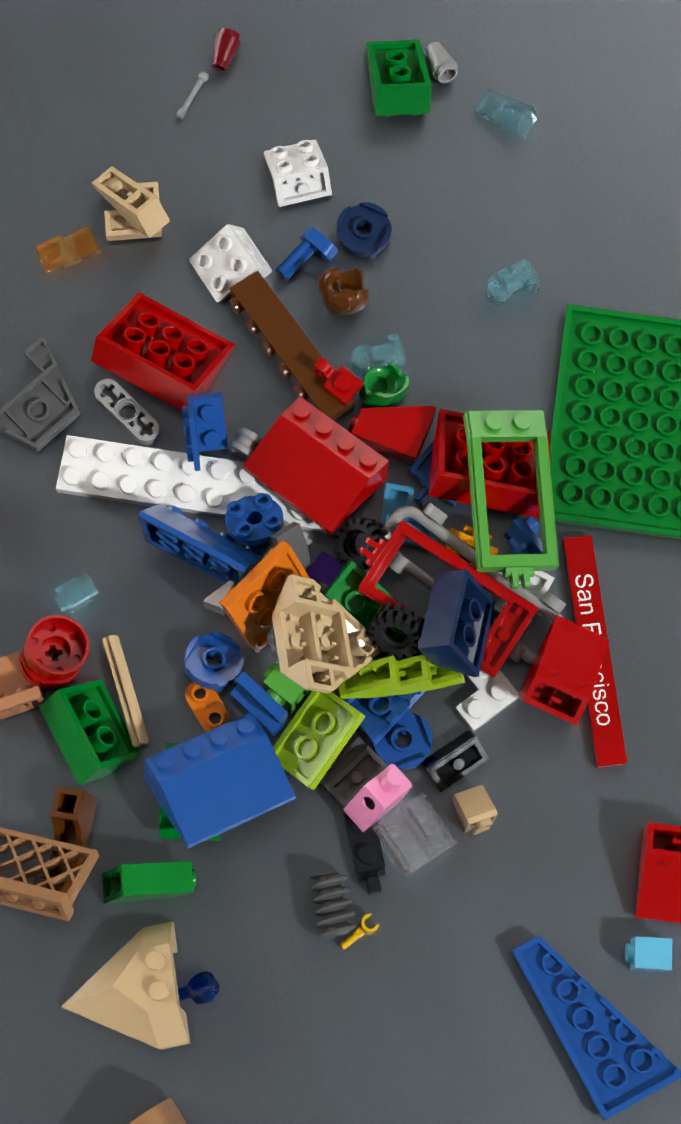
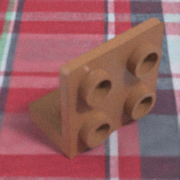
[0,651,45,720]

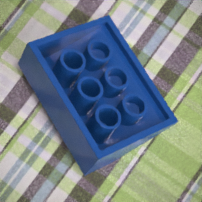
[138,504,263,586]
[144,712,295,849]

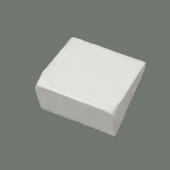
[203,580,235,615]

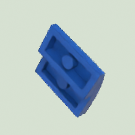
[230,671,288,738]

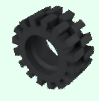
[333,518,389,570]
[368,602,425,659]

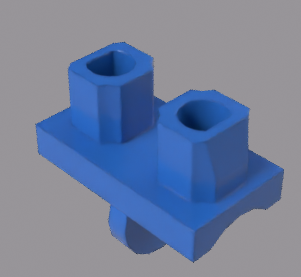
[503,516,559,554]

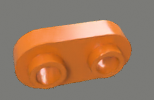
[185,682,231,732]

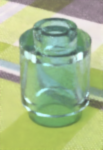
[53,574,99,614]

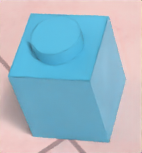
[625,936,673,972]

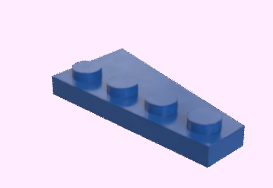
[343,650,425,746]

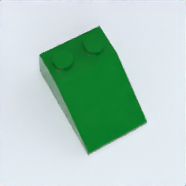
[366,40,432,117]

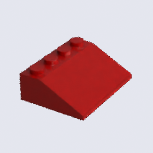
[91,292,235,411]
[242,396,389,535]
[429,408,550,518]

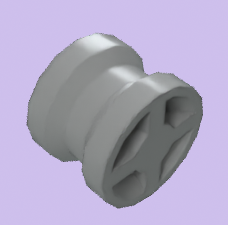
[227,427,262,461]

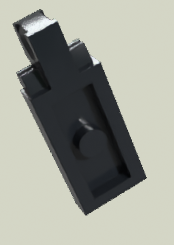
[343,807,386,895]

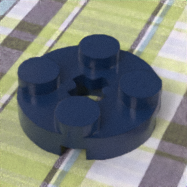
[336,202,392,259]

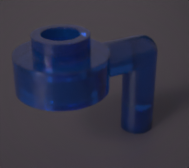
[178,971,220,1004]

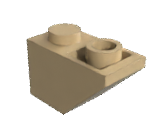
[452,785,498,835]

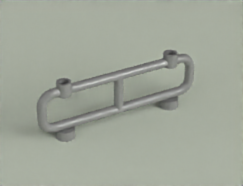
[381,502,566,665]

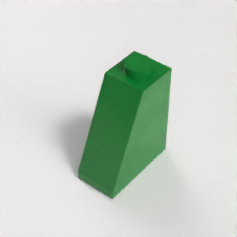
[102,861,196,904]

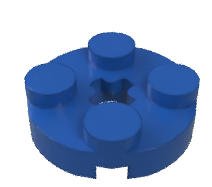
[184,632,244,692]
[373,710,433,770]

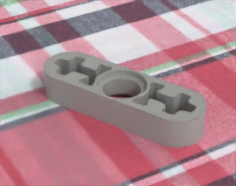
[94,379,160,446]

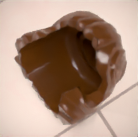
[317,267,369,316]

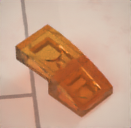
[35,226,102,273]

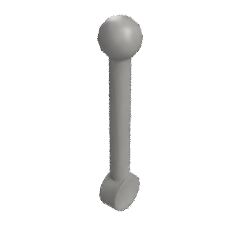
[176,72,209,119]

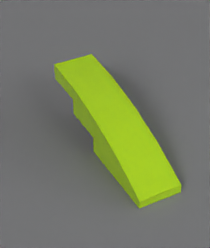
[339,654,465,699]

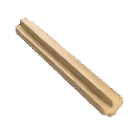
[102,635,149,748]

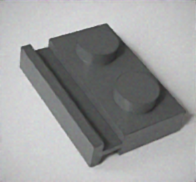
[319,737,388,808]

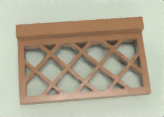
[0,827,99,922]

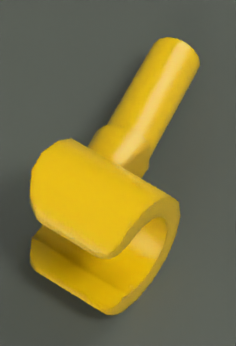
[340,914,379,950]

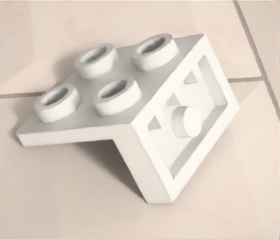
[264,140,332,207]
[189,224,272,303]

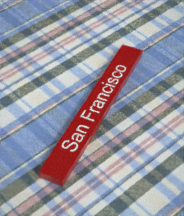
[562,535,627,768]

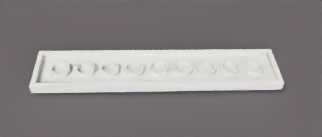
[56,435,342,535]

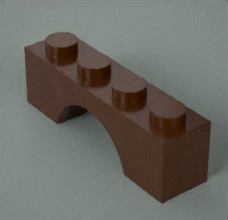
[33,786,98,907]

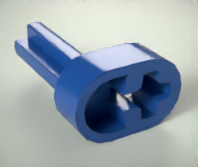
[276,227,338,281]

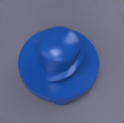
[225,493,284,548]

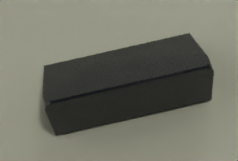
[421,730,489,792]

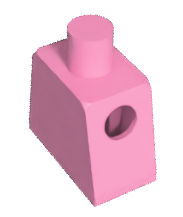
[343,764,412,832]

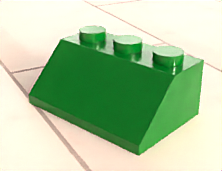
[39,679,141,785]

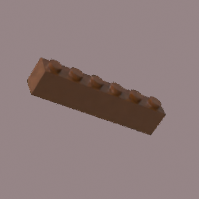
[229,270,355,422]

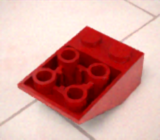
[518,615,610,726]
[635,822,681,924]

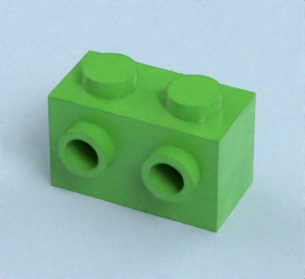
[263,663,310,717]

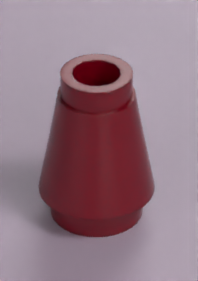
[211,28,241,71]

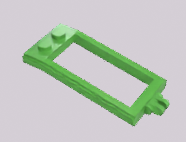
[463,410,559,589]

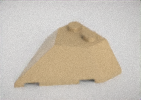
[272,574,380,694]
[61,921,190,1050]

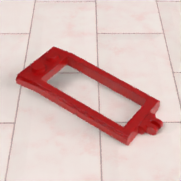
[357,520,539,678]

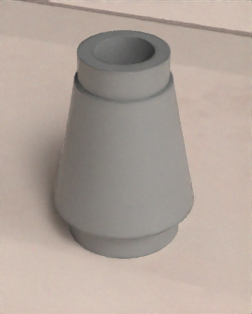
[426,42,458,83]

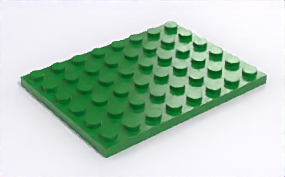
[550,304,681,540]

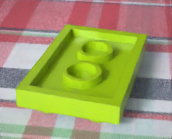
[273,691,366,790]

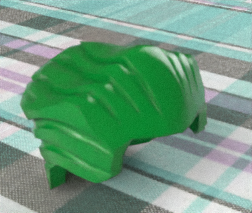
[359,364,409,408]

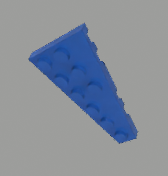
[511,936,681,1121]

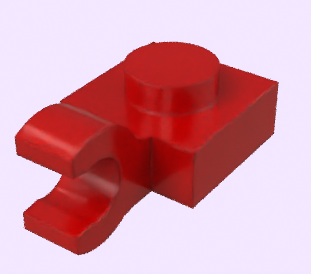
[313,357,364,407]

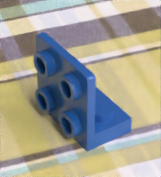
[182,392,228,471]

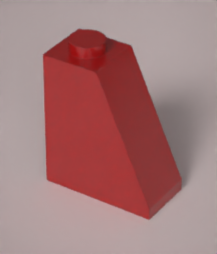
[348,405,437,466]

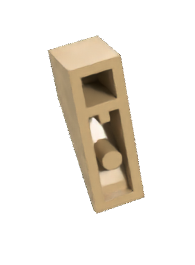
[91,166,170,238]

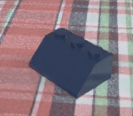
[418,569,495,677]

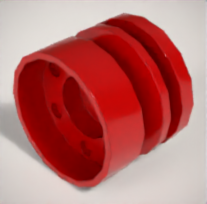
[19,615,89,691]

